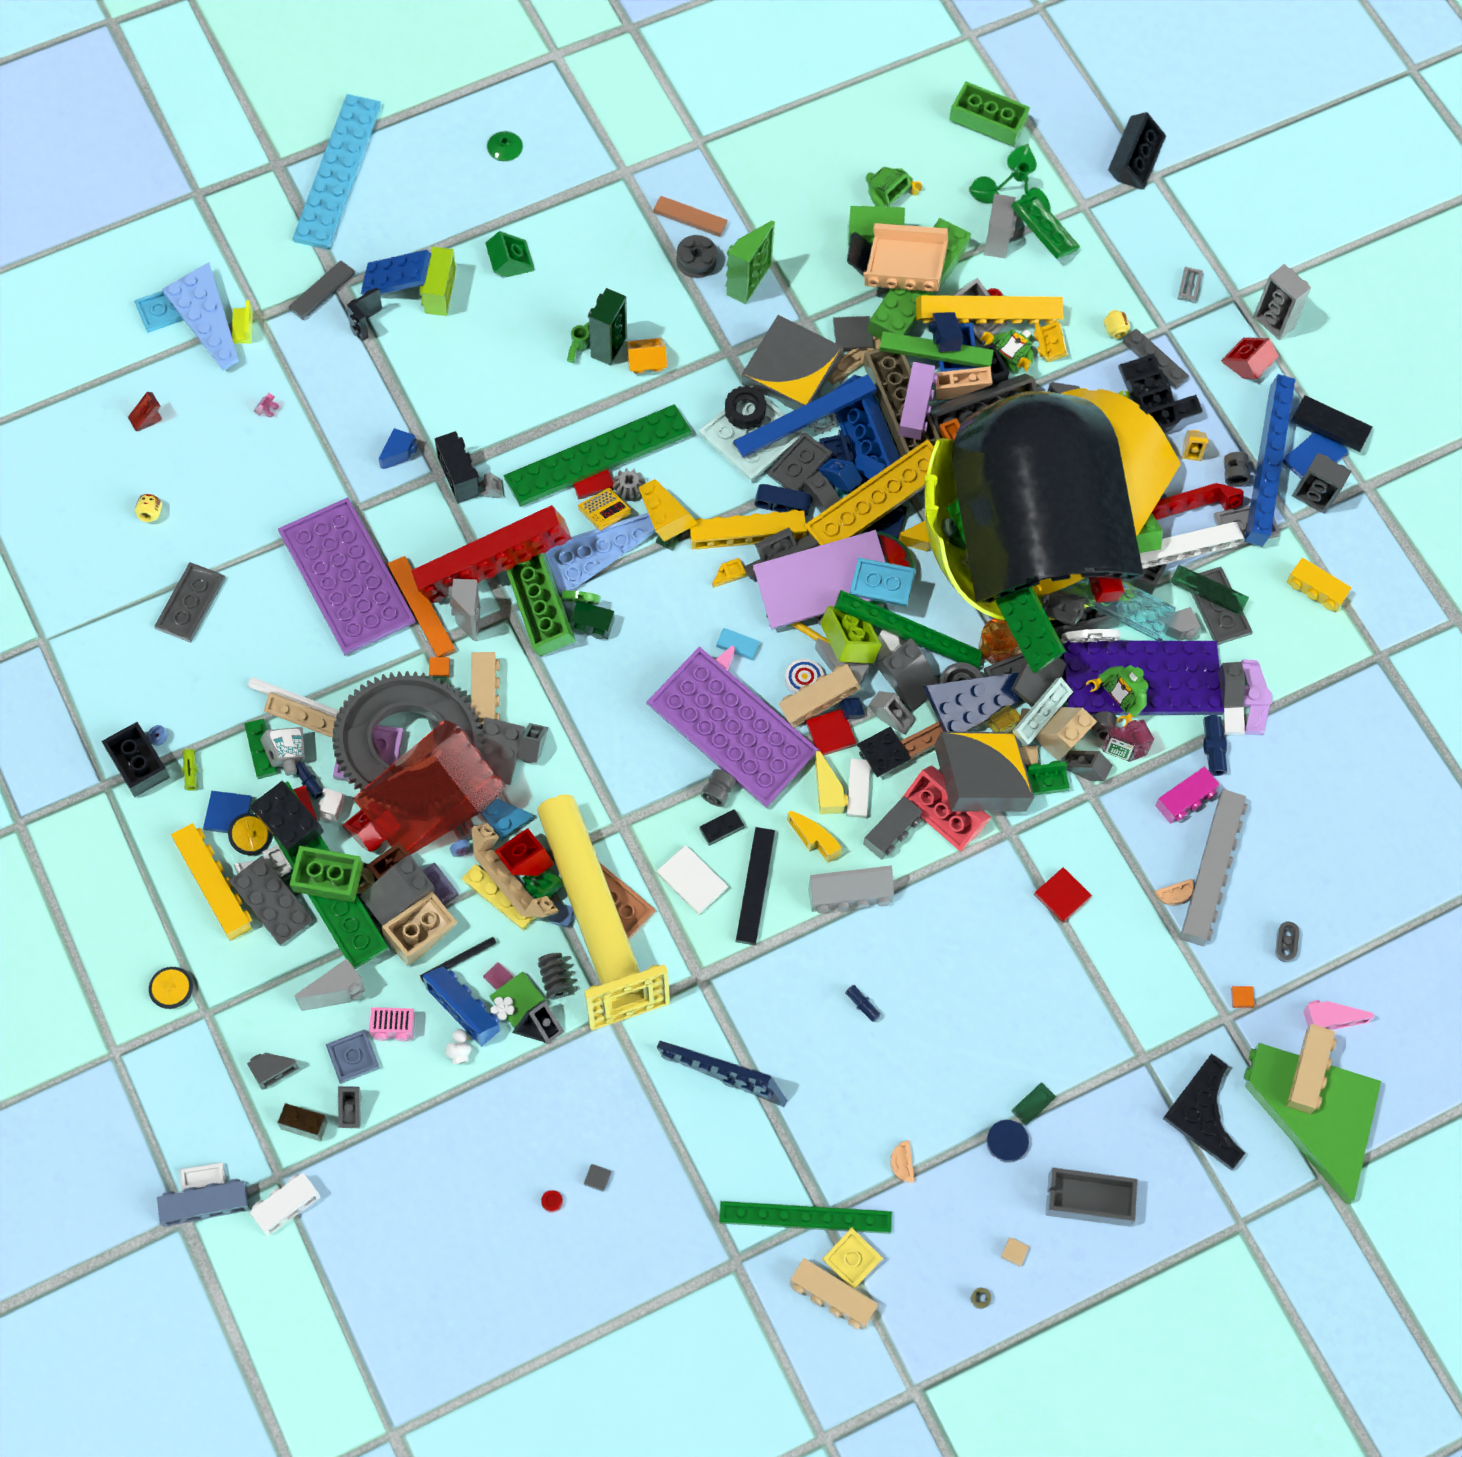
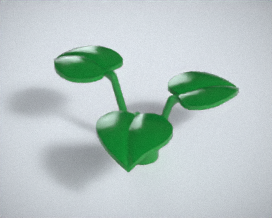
[968,144,1050,211]

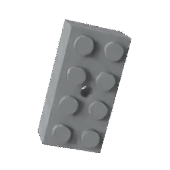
[1253,263,1312,341]

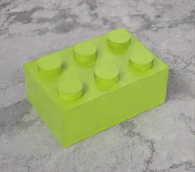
[419,246,456,316]
[820,606,881,664]

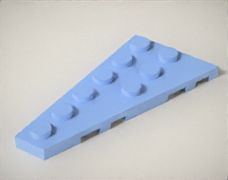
[162,262,239,371]
[545,513,656,598]

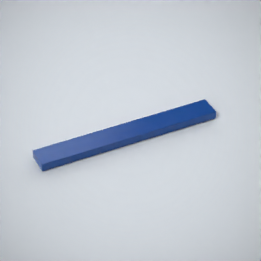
[734,374,877,458]

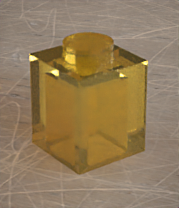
[988,705,1020,732]

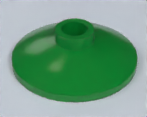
[487,131,523,162]

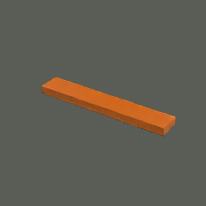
[387,556,456,657]

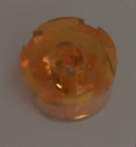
[978,618,1018,664]

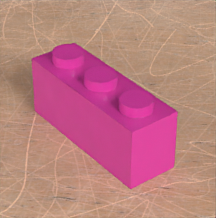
[1155,766,1220,824]

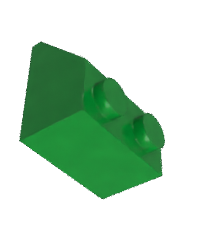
[485,231,535,277]

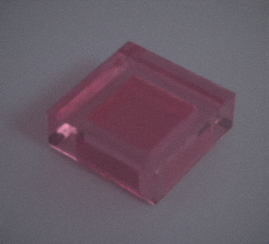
[483,962,513,990]

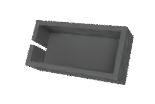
[1045,1167,1138,1227]

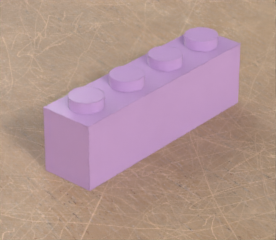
[898,362,938,440]

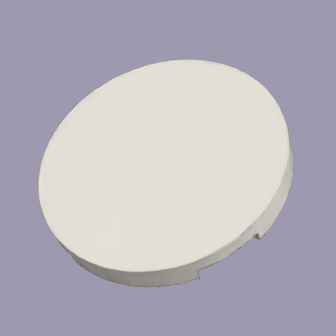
[1061,629,1121,643]

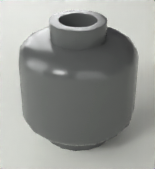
[1092,711,1118,741]

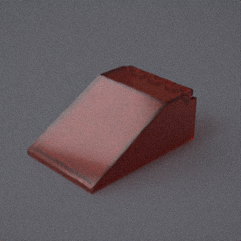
[352,720,506,855]

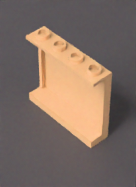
[864,223,948,292]

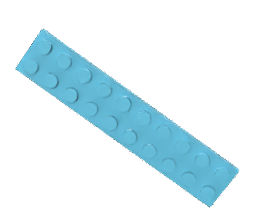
[293,94,382,250]

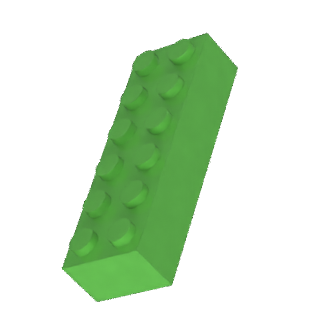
[506,553,576,657]

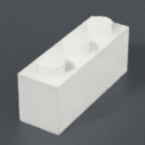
[250,1173,320,1237]

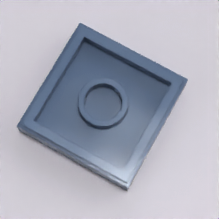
[326,1029,380,1084]

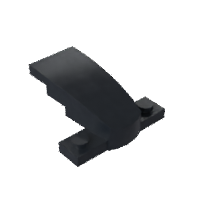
[1118,354,1203,433]

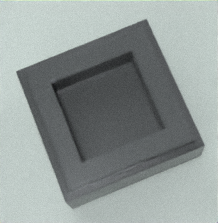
[584,1164,611,1192]

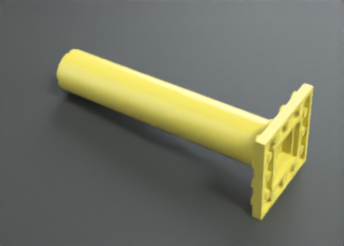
[537,794,670,1031]

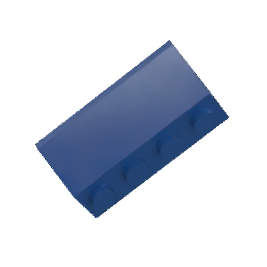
[423,967,500,1047]

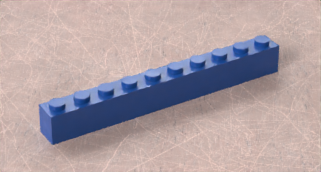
[1244,374,1296,547]

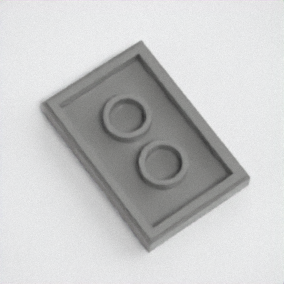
[1213,505,1280,546]

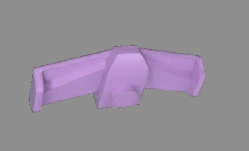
[1241,659,1272,735]

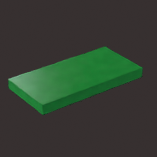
[1011,194,1080,259]

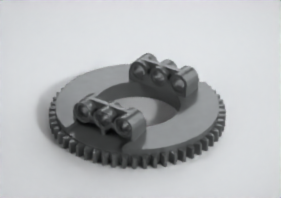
[332,671,483,810]

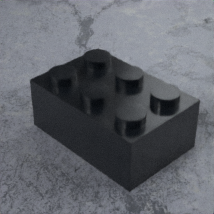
[434,431,480,504]
[101,721,170,798]
[250,780,324,857]

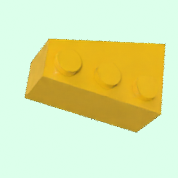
[638,479,698,542]

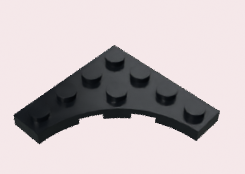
[1163,1053,1245,1171]

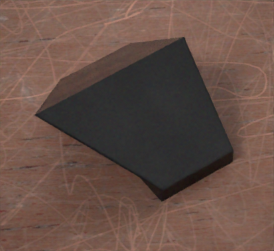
[512,1000,564,1044]

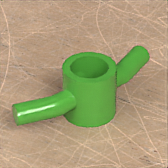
[567,322,590,363]

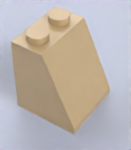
[1034,707,1097,761]

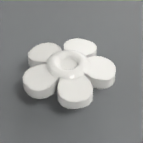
[491,997,515,1020]

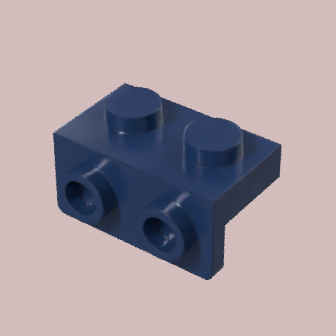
[819,429,854,462]

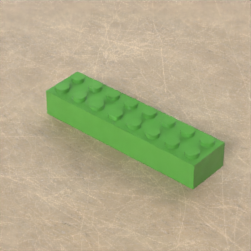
[867,218,972,340]

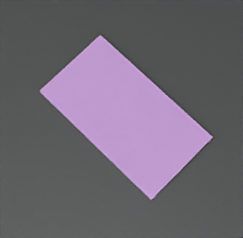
[753,530,886,630]

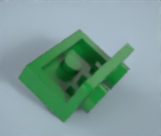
[1027,760,1070,796]

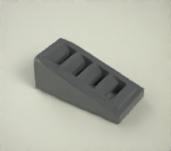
[1134,563,1168,596]

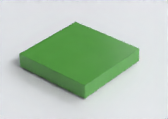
[489,971,548,1029]

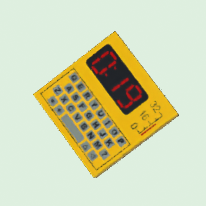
[578,488,631,531]

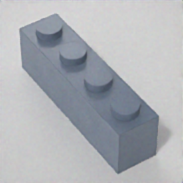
[157,1179,250,1227]

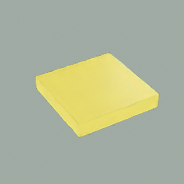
[822,1227,883,1289]

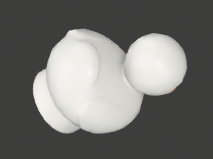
[445,1029,471,1065]

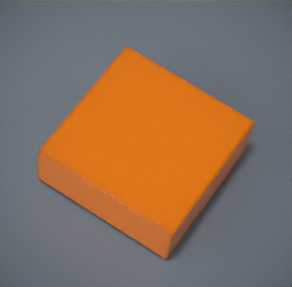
[429,657,450,678]
[1231,986,1255,1008]

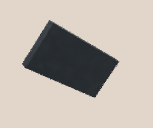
[1291,395,1373,452]

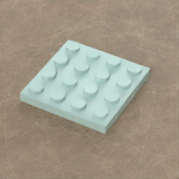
[698,386,804,482]

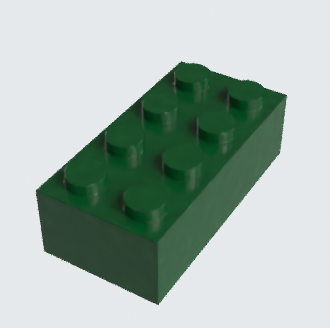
[588,288,627,366]

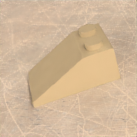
[382,892,457,966]

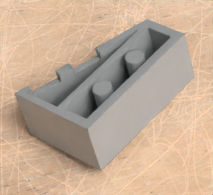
[984,194,1017,259]

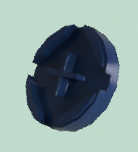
[986,1120,1029,1163]

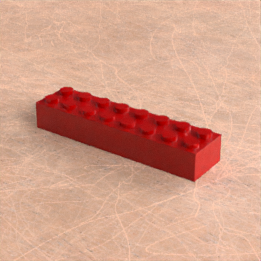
[411,505,572,603]

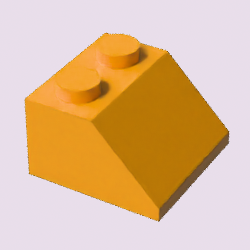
[625,338,667,373]

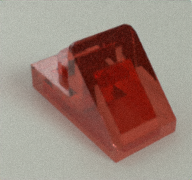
[128,392,162,432]

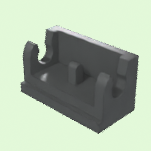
[1041,590,1085,625]

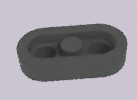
[1275,921,1299,962]

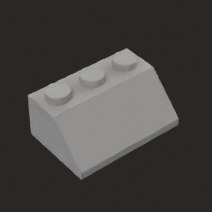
[449,579,481,641]

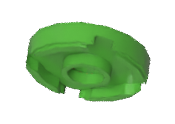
[562,590,601,605]

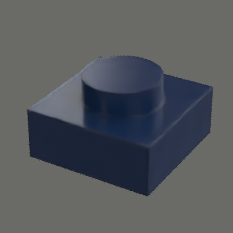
[839,697,865,719]

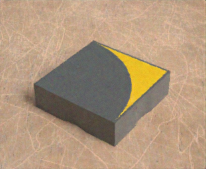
[741,315,843,410]
[934,731,1034,812]

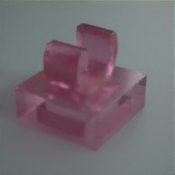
[253,393,279,418]

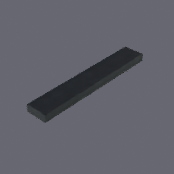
[736,827,775,946]

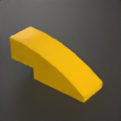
[787,811,842,863]

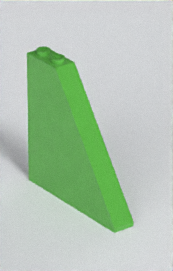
[1243,1043,1381,1204]

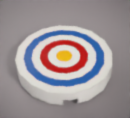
[785,659,824,694]

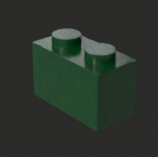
[570,601,615,640]

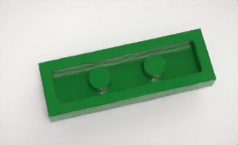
[244,718,277,780]

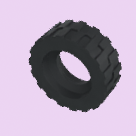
[725,386,766,429]

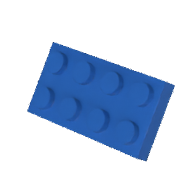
[361,249,431,295]

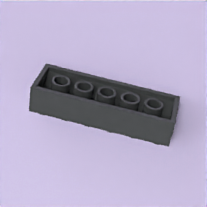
[930,373,1037,438]

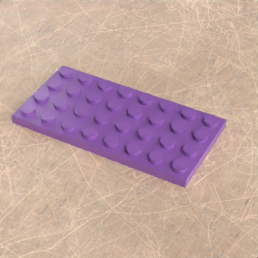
[278,497,416,656]
[646,646,819,808]

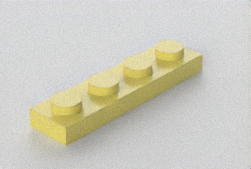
[462,864,536,931]

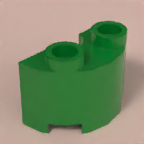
[522,869,564,899]

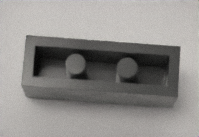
[863,796,922,860]

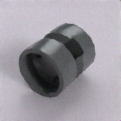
[1224,452,1250,487]
[701,769,736,807]

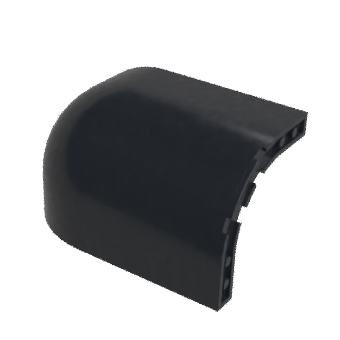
[952,391,1144,603]

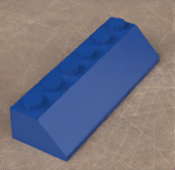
[833,375,900,484]

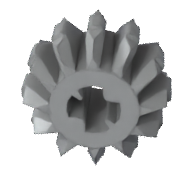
[613,467,645,501]

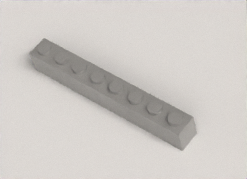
[1179,789,1248,947]

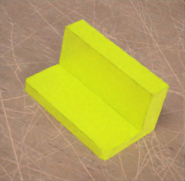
[232,300,253,344]

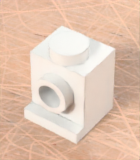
[318,788,345,822]

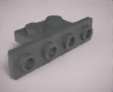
[744,527,819,579]

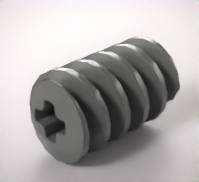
[538,953,571,999]

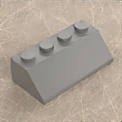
[808,865,894,913]

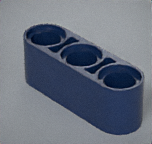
[754,484,812,517]

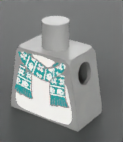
[260,727,305,775]

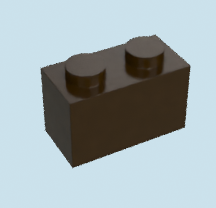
[277,1103,328,1142]

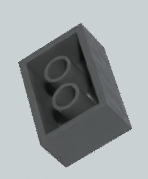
[1291,453,1352,514]

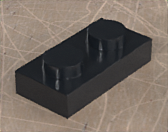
[699,809,744,846]

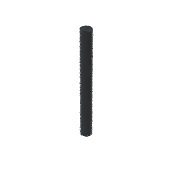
[419,937,497,983]

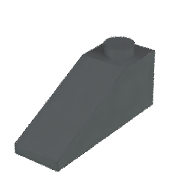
[803,471,840,513]

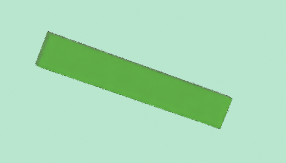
[879,332,994,368]

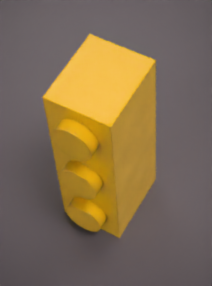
[1286,557,1352,613]

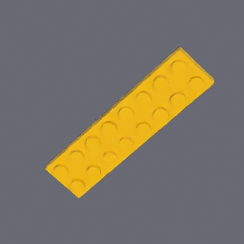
[804,439,934,546]

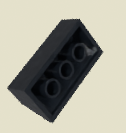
[1108,112,1166,190]

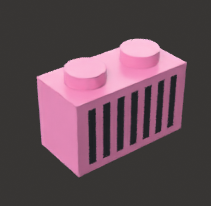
[369,1007,415,1041]

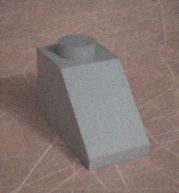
[1152,607,1200,641]
[868,691,915,734]

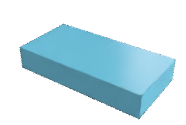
[716,628,760,660]

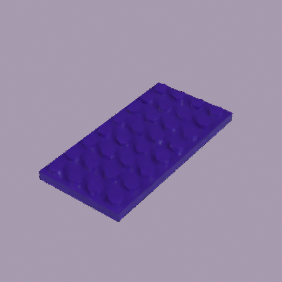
[1062,640,1225,715]

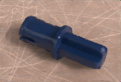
[296,762,323,799]
[845,985,881,1022]

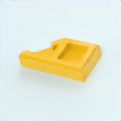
[712,558,746,588]

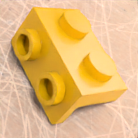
[1034,321,1068,363]

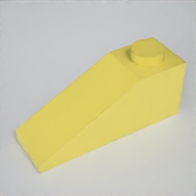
[815,751,848,815]

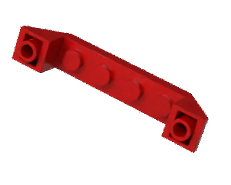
[1152,483,1244,520]

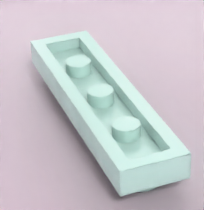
[1012,677,1073,746]

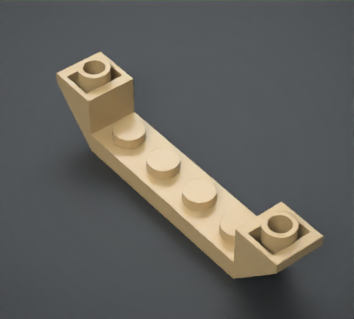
[471,823,559,917]

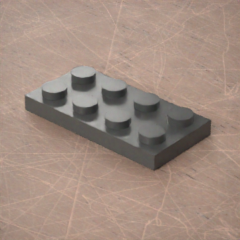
[229,856,313,946]

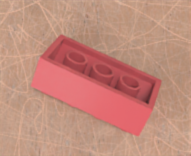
[903,765,992,852]

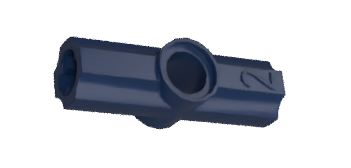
[1203,715,1227,776]

